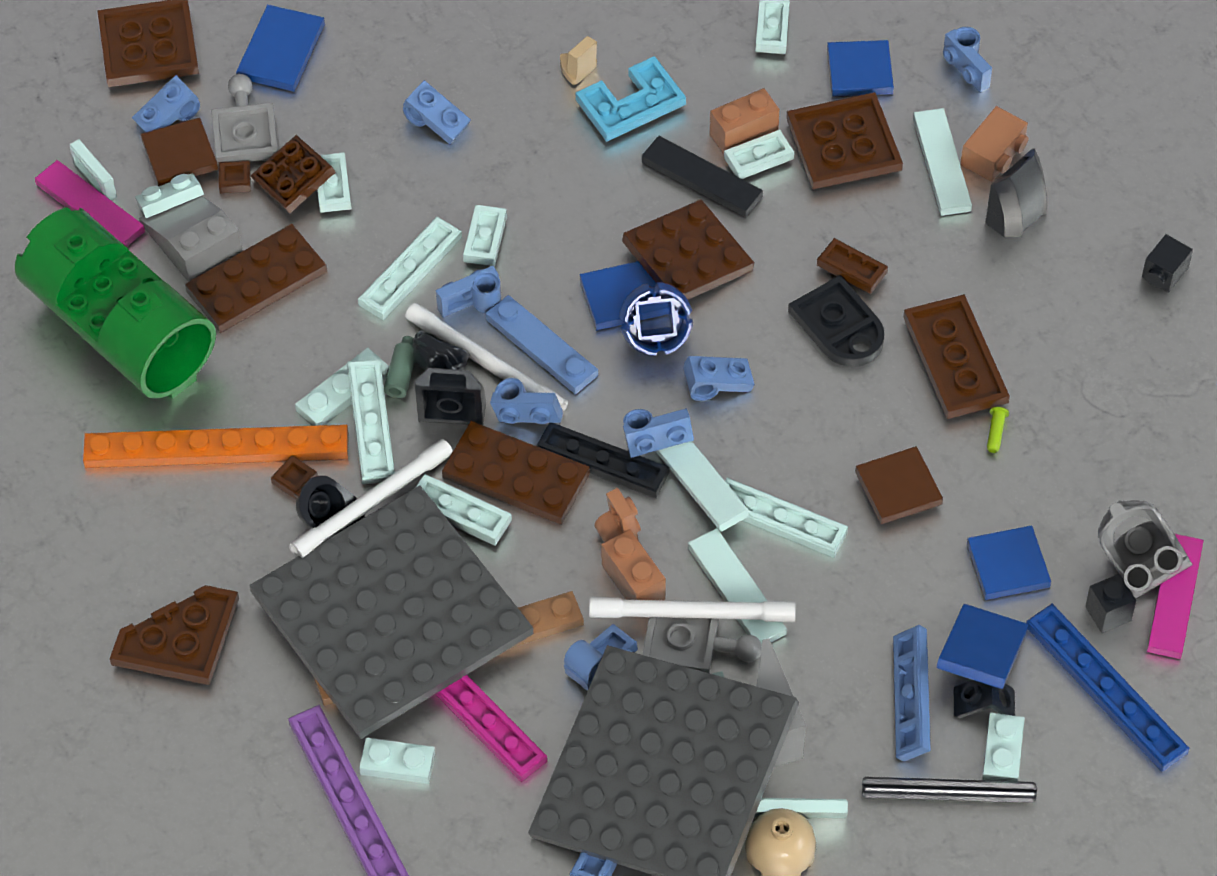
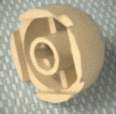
[745,808,816,876]

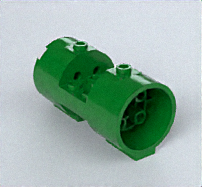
[15,207,216,399]

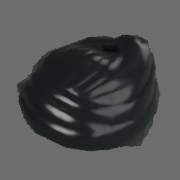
[412,330,470,371]

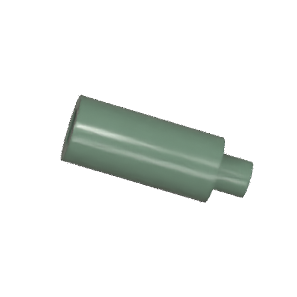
[384,336,415,398]

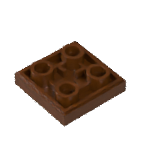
[140,117,218,186]
[250,135,336,214]
[855,446,943,525]

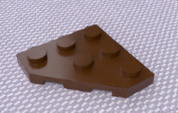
[110,585,239,685]

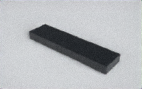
[642,136,763,218]
[536,423,670,498]

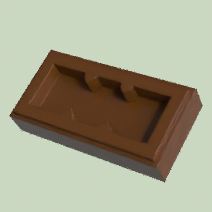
[817,238,888,294]

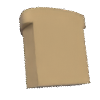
[560,36,597,85]

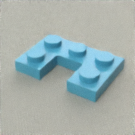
[575,56,686,142]

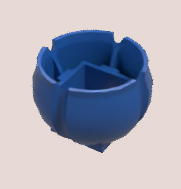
[619,282,693,356]

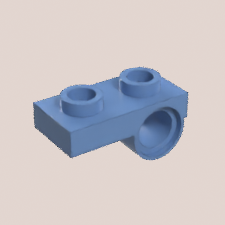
[943,27,992,93]
[132,75,200,132]
[403,80,471,144]
[436,266,501,318]
[683,356,755,401]
[490,378,563,424]
[623,408,694,458]
[564,624,638,691]

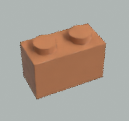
[709,88,780,154]
[960,106,1029,182]
[601,530,666,600]

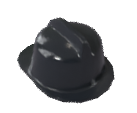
[294,475,365,535]

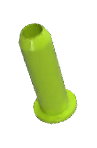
[987,407,1009,453]

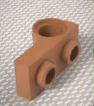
[594,488,641,543]

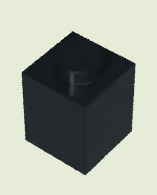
[1142,234,1193,293]
[1085,574,1137,633]

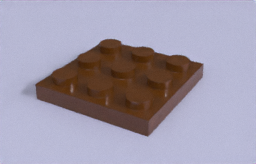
[97,0,199,87]
[786,92,903,190]
[622,199,755,300]

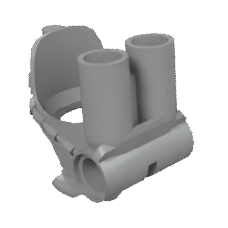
[1098,500,1193,599]

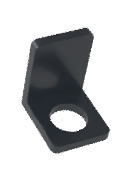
[953,680,1015,719]

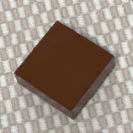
[219,161,251,194]
[271,456,318,499]

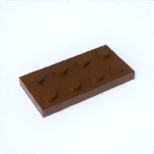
[185,224,327,333]
[903,294,1010,419]
[442,421,590,525]

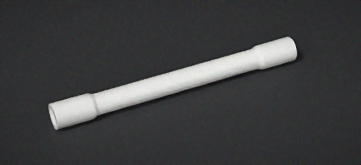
[405,303,568,413]
[289,439,453,558]
[589,597,795,622]

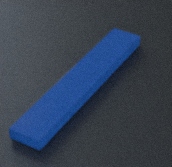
[1026,603,1190,772]

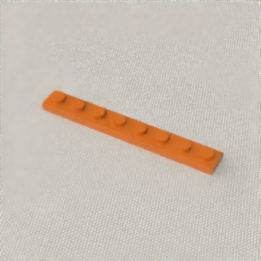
[83,425,348,468]

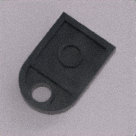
[788,275,884,367]

